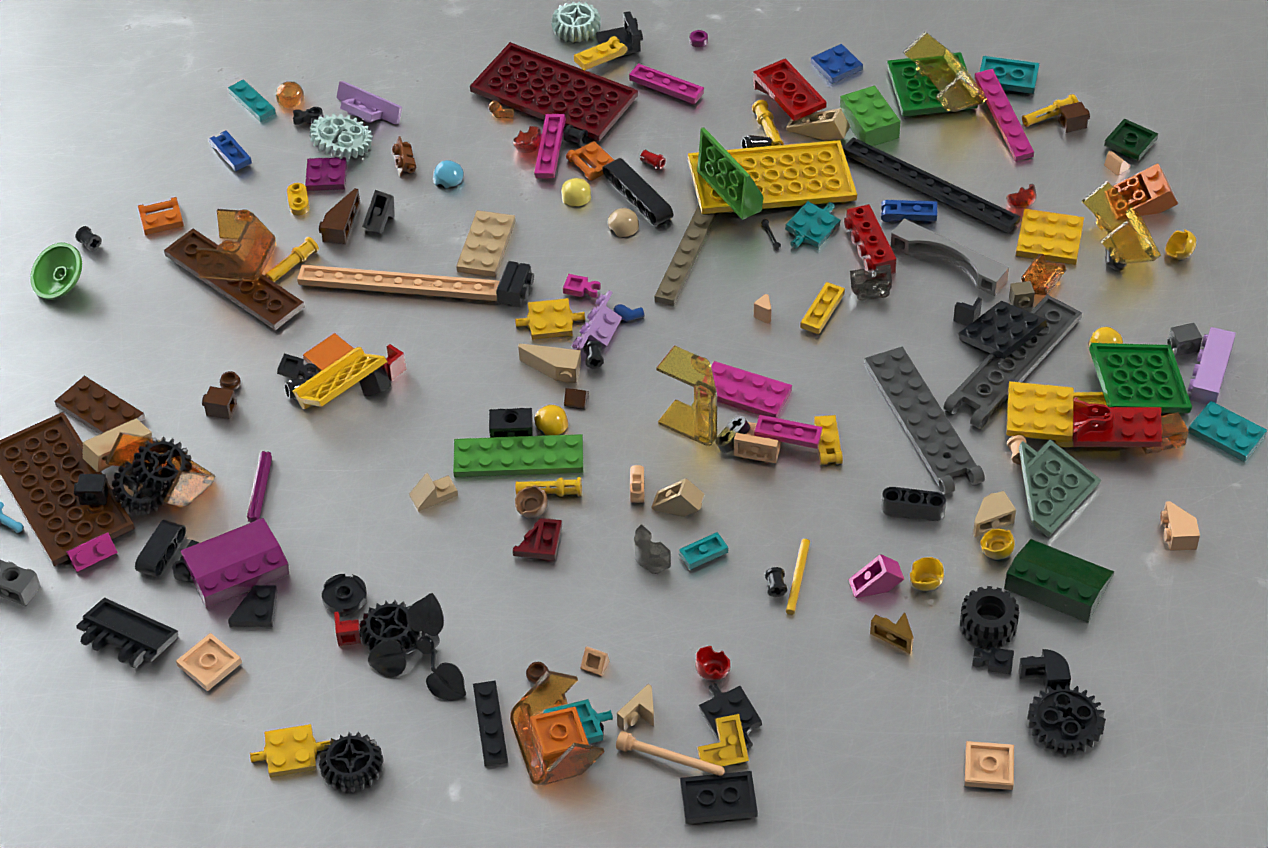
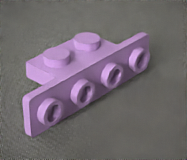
[337,81,402,125]
[571,290,622,350]

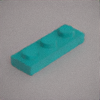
[228,79,276,122]

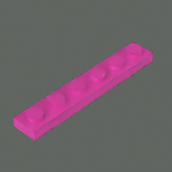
[974,69,1034,162]

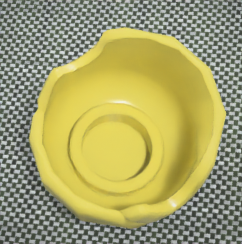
[561,178,591,207]

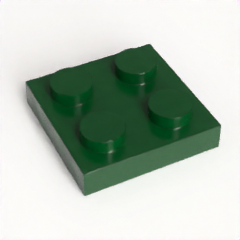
[1104,118,1158,161]

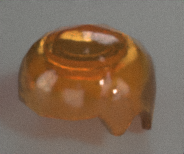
[276,81,304,108]

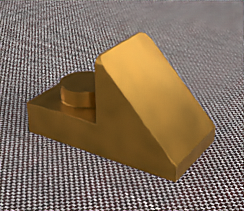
[870,612,914,654]

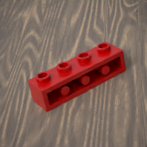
[844,204,897,278]

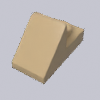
[409,473,458,511]
[617,684,654,731]

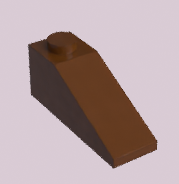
[319,188,360,244]

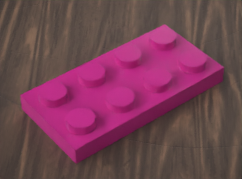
[698,361,792,418]

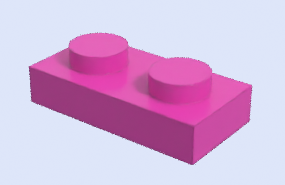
[66,533,118,572]

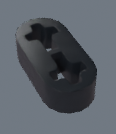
[715,416,750,453]

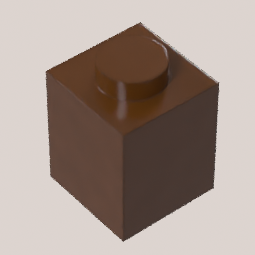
[1058,102,1090,133]
[202,386,237,419]

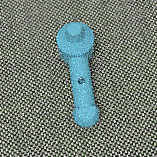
[0,502,24,533]

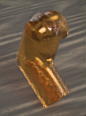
[488,101,514,118]

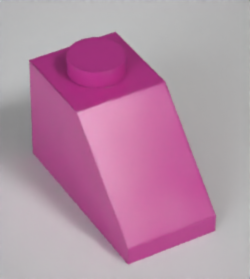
[848,554,904,598]

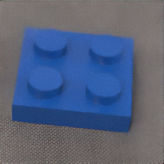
[811,44,863,84]

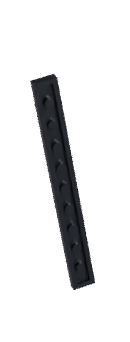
[843,137,1020,233]

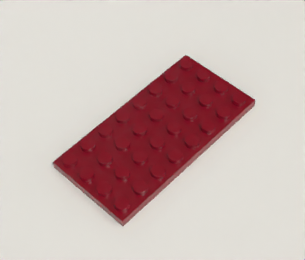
[470,42,638,141]

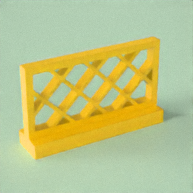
[293,347,387,409]

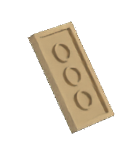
[456,210,515,277]

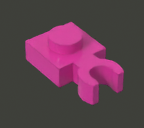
[563,274,601,298]

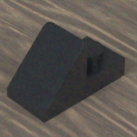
[362,190,395,234]

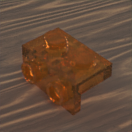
[1021,254,1066,295]

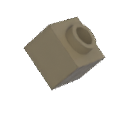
[1009,281,1035,308]

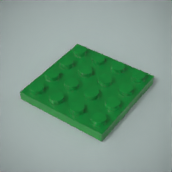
[887,52,978,117]
[1089,343,1192,413]

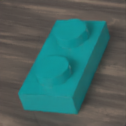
[679,532,728,570]

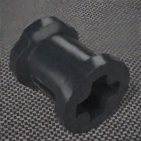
[563,124,588,147]
[75,226,102,251]
[584,341,604,369]
[765,567,787,597]

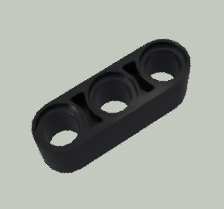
[881,487,946,521]
[135,520,186,577]

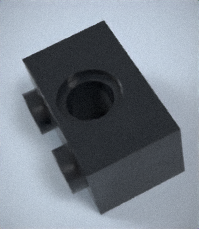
[489,408,533,438]

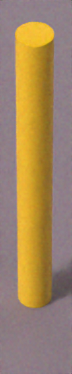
[786,539,810,615]

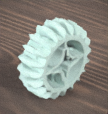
[551,1,601,43]

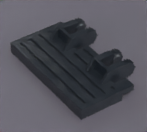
[76,597,178,668]

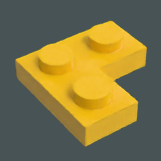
[697,714,749,767]

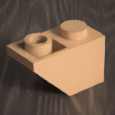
[1160,501,1200,550]

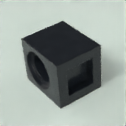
[74,474,110,505]

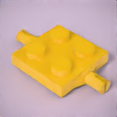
[515,298,585,340]
[250,724,331,778]

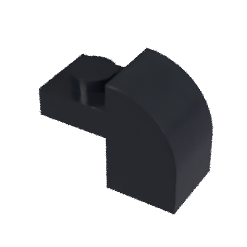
[1018,649,1071,693]

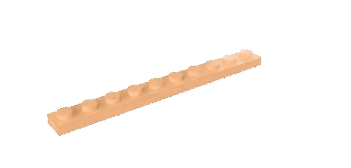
[297,265,500,301]

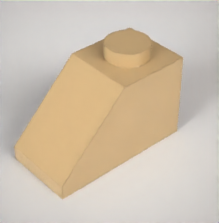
[651,478,704,517]
[973,491,1016,537]

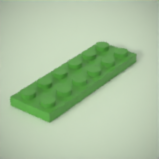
[453,434,583,477]

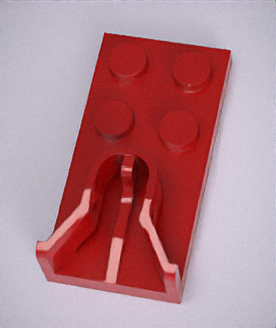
[753,58,827,121]
[1073,397,1162,447]

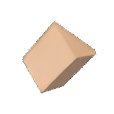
[1104,151,1130,175]
[754,294,771,323]
[580,646,610,676]

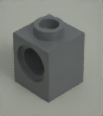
[1167,323,1203,356]

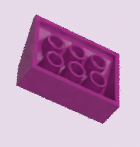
[181,518,289,608]

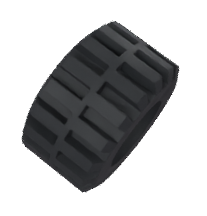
[960,586,1019,649]

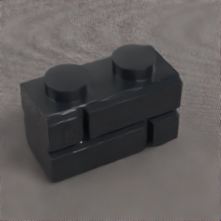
[496,261,534,307]

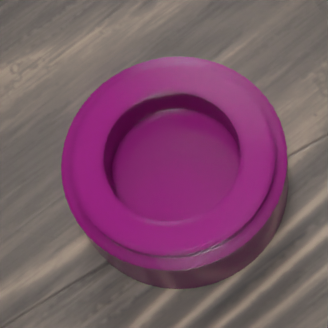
[689,30,708,47]

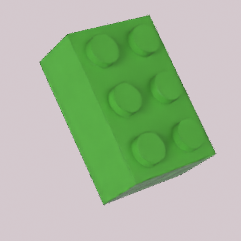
[840,85,901,146]

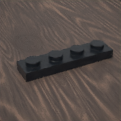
[473,680,508,766]

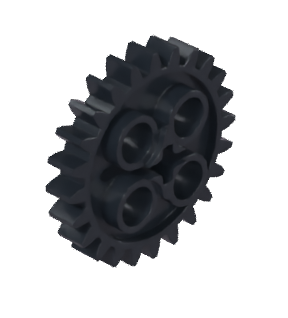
[1027,684,1106,754]

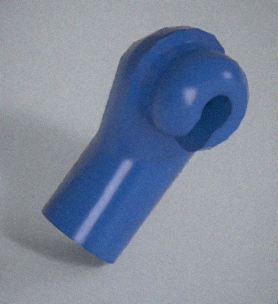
[614,304,645,322]

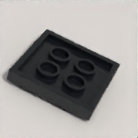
[958,300,1048,359]

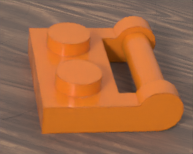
[566,141,614,181]
[138,197,184,235]

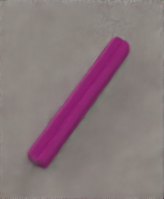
[247,451,272,523]

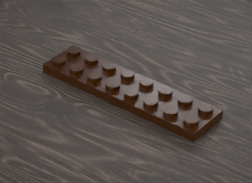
[164,228,305,330]

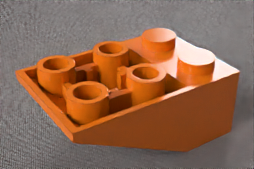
[1104,163,1178,219]

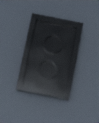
[680,771,758,824]

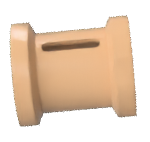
[1007,435,1026,464]

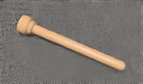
[616,731,725,776]

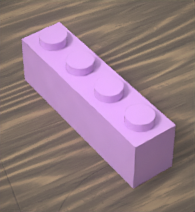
[1188,327,1236,405]

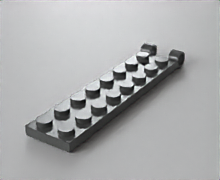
[943,294,1082,429]
[864,346,985,495]

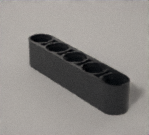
[602,158,674,226]

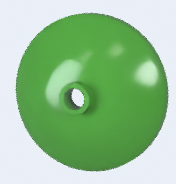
[30,242,82,300]

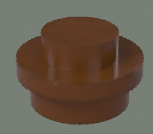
[219,371,241,390]
[526,662,549,684]

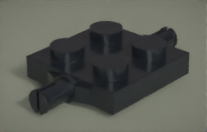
[699,683,762,749]

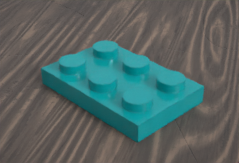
[977,56,1039,94]
[1188,401,1268,462]

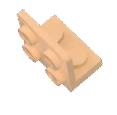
[734,422,782,463]

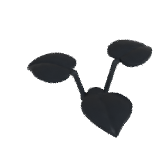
[368,593,466,700]

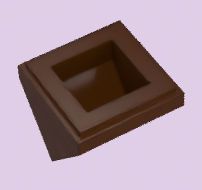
[564,388,589,409]

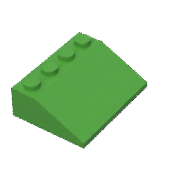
[697,127,764,220]

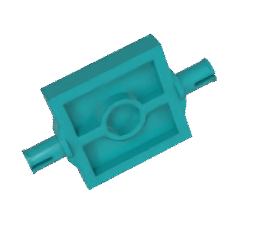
[785,201,841,249]
[543,699,613,744]

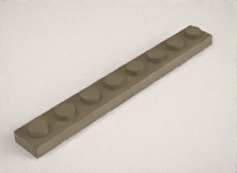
[654,204,718,306]

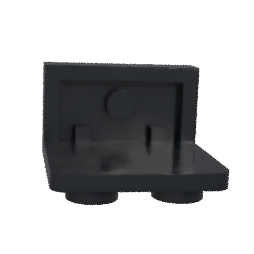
[596,11,643,55]

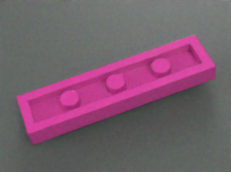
[629,63,704,104]
[534,114,566,178]

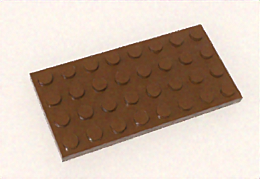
[0,412,135,567]

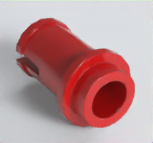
[640,150,666,169]

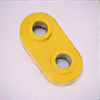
[287,183,309,216]

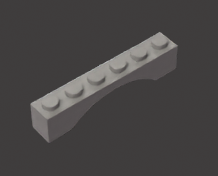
[890,219,1009,296]

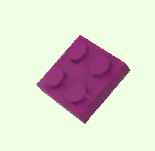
[305,157,347,191]

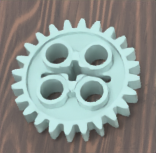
[309,113,373,159]

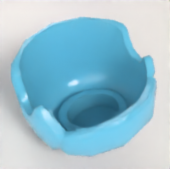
[433,160,464,189]

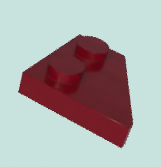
[513,518,562,560]

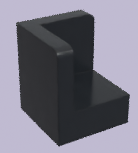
[953,297,982,326]
[359,364,391,396]

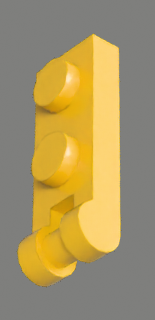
[574,36,627,71]
[814,415,843,465]

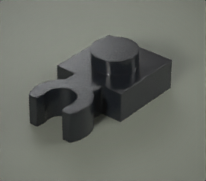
[277,353,317,379]
[972,647,1014,675]

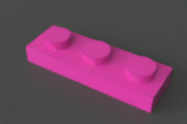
[754,415,822,449]

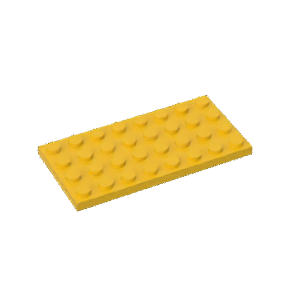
[687,140,857,214]

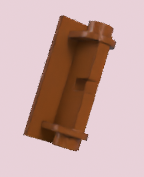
[392,136,417,176]

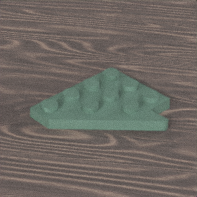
[1019,440,1101,538]

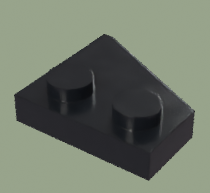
[228,585,278,627]

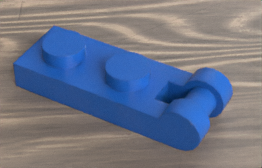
[209,130,252,171]
[881,200,937,222]

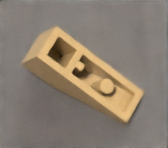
[786,108,850,141]
[518,343,581,383]

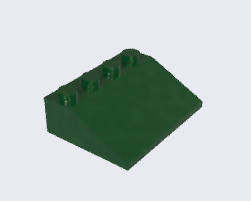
[1004,539,1114,623]

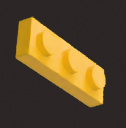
[800,282,845,334]

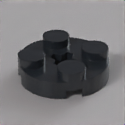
[321,574,367,617]

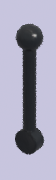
[761,219,781,251]

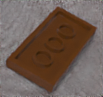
[54,375,145,434]

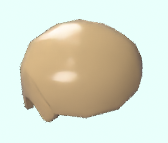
[608,208,639,237]

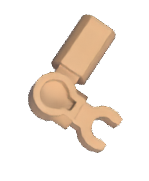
[630,465,644,503]

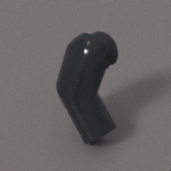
[1105,246,1127,271]

